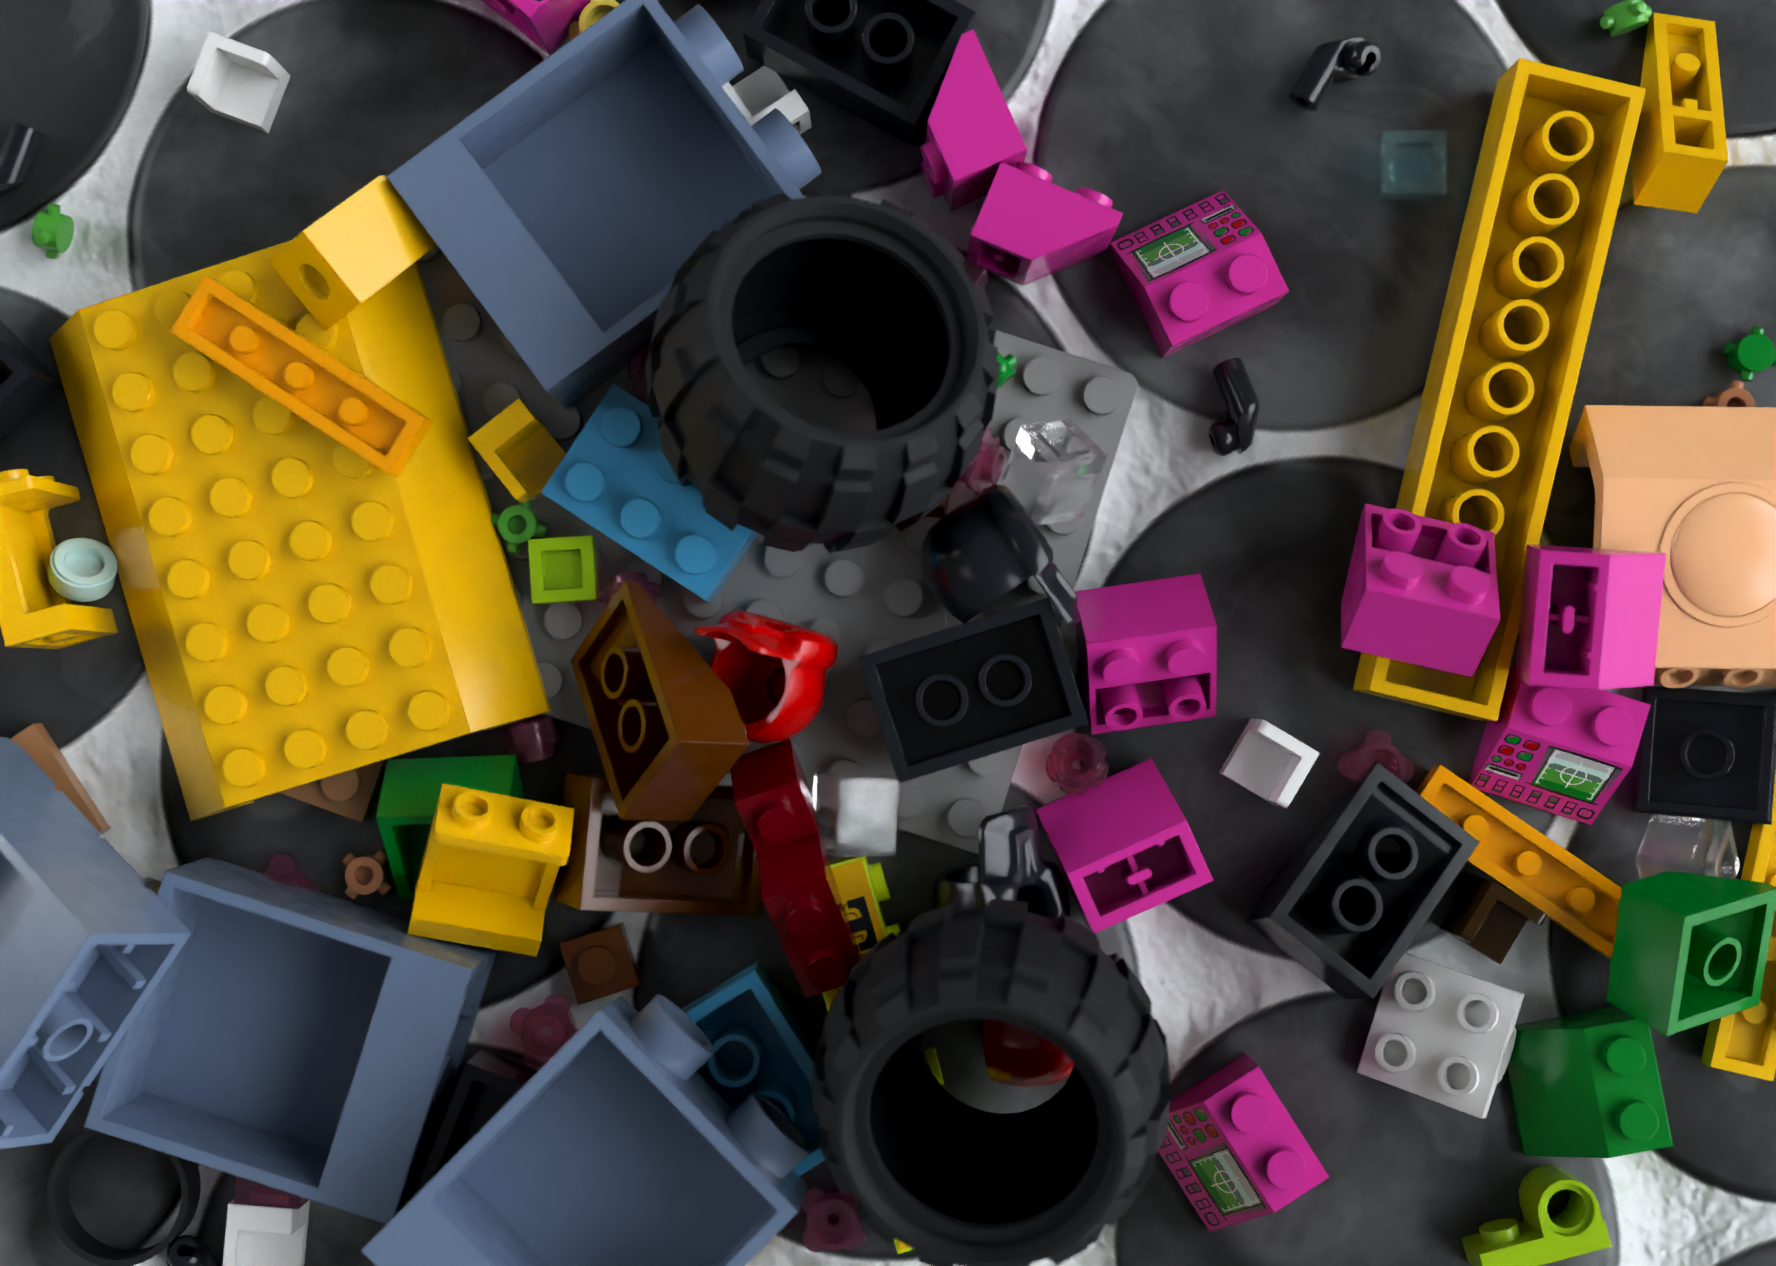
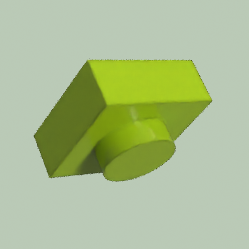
[528,535,600,605]

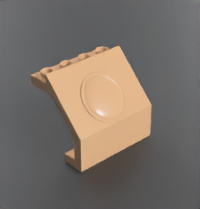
[1569,405,1776,689]

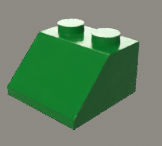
[376,755,525,902]
[1606,871,1776,1036]
[1505,1006,1673,1158]

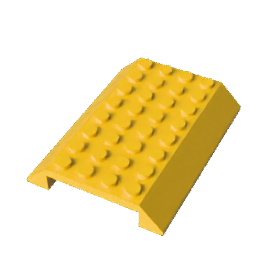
[49,240,552,821]

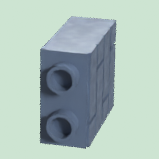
[387,0,822,409]
[0,737,192,1149]
[84,857,498,1224]
[361,994,811,1266]

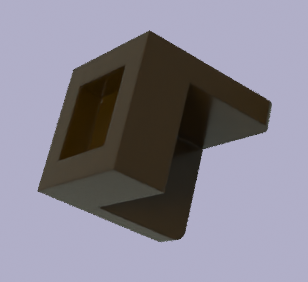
[1440,875,1548,965]

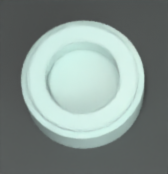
[48,537,118,602]

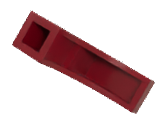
[730,739,862,998]

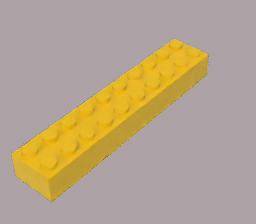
[1352,58,1646,721]

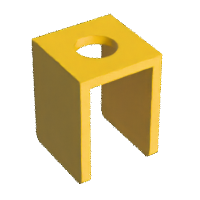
[268,175,437,331]

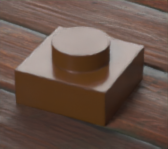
[559,922,642,1005]

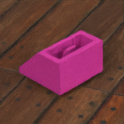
[965,162,1123,286]
[1341,503,1501,677]
[1515,544,1666,690]
[1074,573,1217,735]
[1035,758,1214,933]

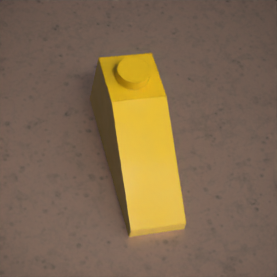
[1631,12,1728,214]

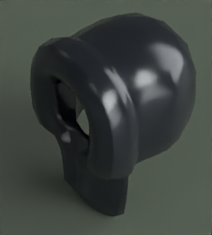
[921,484,1081,628]
[933,805,1070,920]

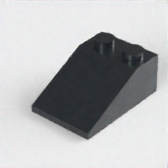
[1245,763,1479,999]

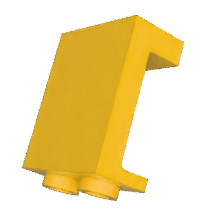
[0,469,118,649]
[407,783,574,957]

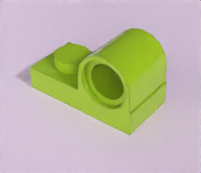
[1462,1165,1612,1266]

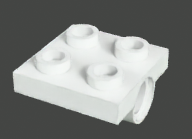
[1357,953,1525,1119]

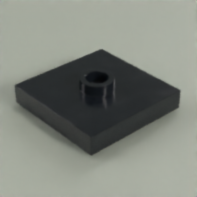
[1634,686,1776,825]

